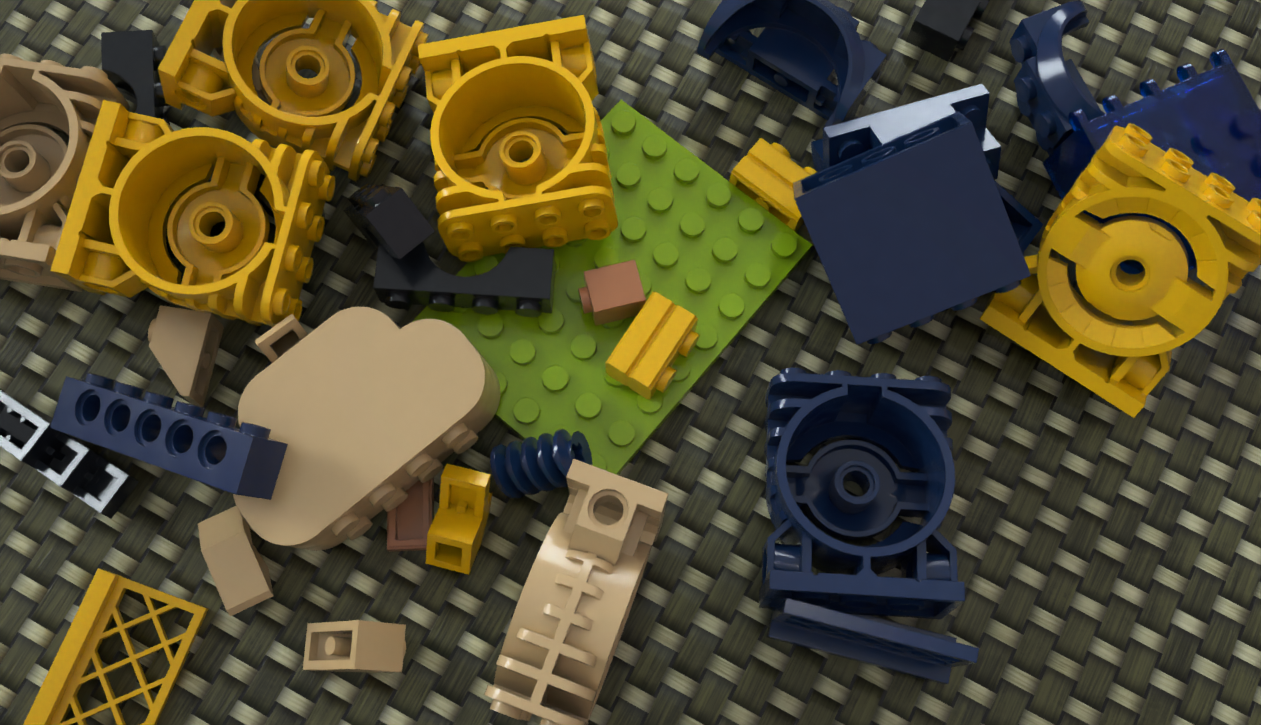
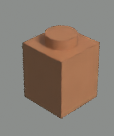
[578,260,646,326]

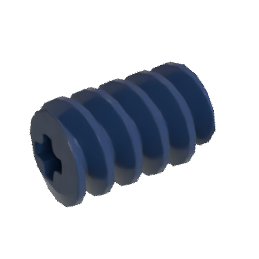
[490,429,592,499]

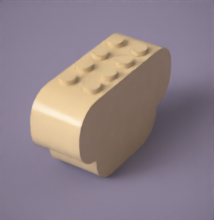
[233,306,501,551]

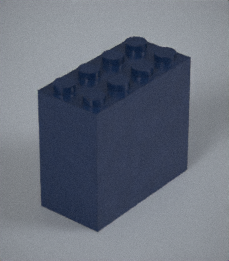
[793,111,1031,345]

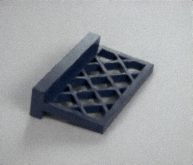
[766,598,979,684]

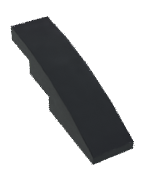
[0,390,139,519]

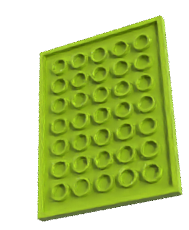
[412,99,812,475]

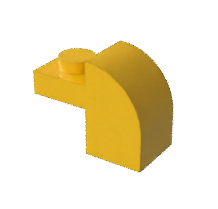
[425,464,493,575]

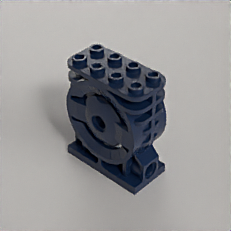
[759,368,965,619]

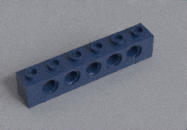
[50,373,288,500]

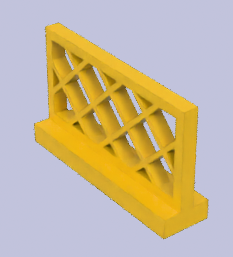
[23,568,208,725]

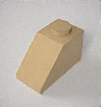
[148,305,224,407]
[303,620,406,673]

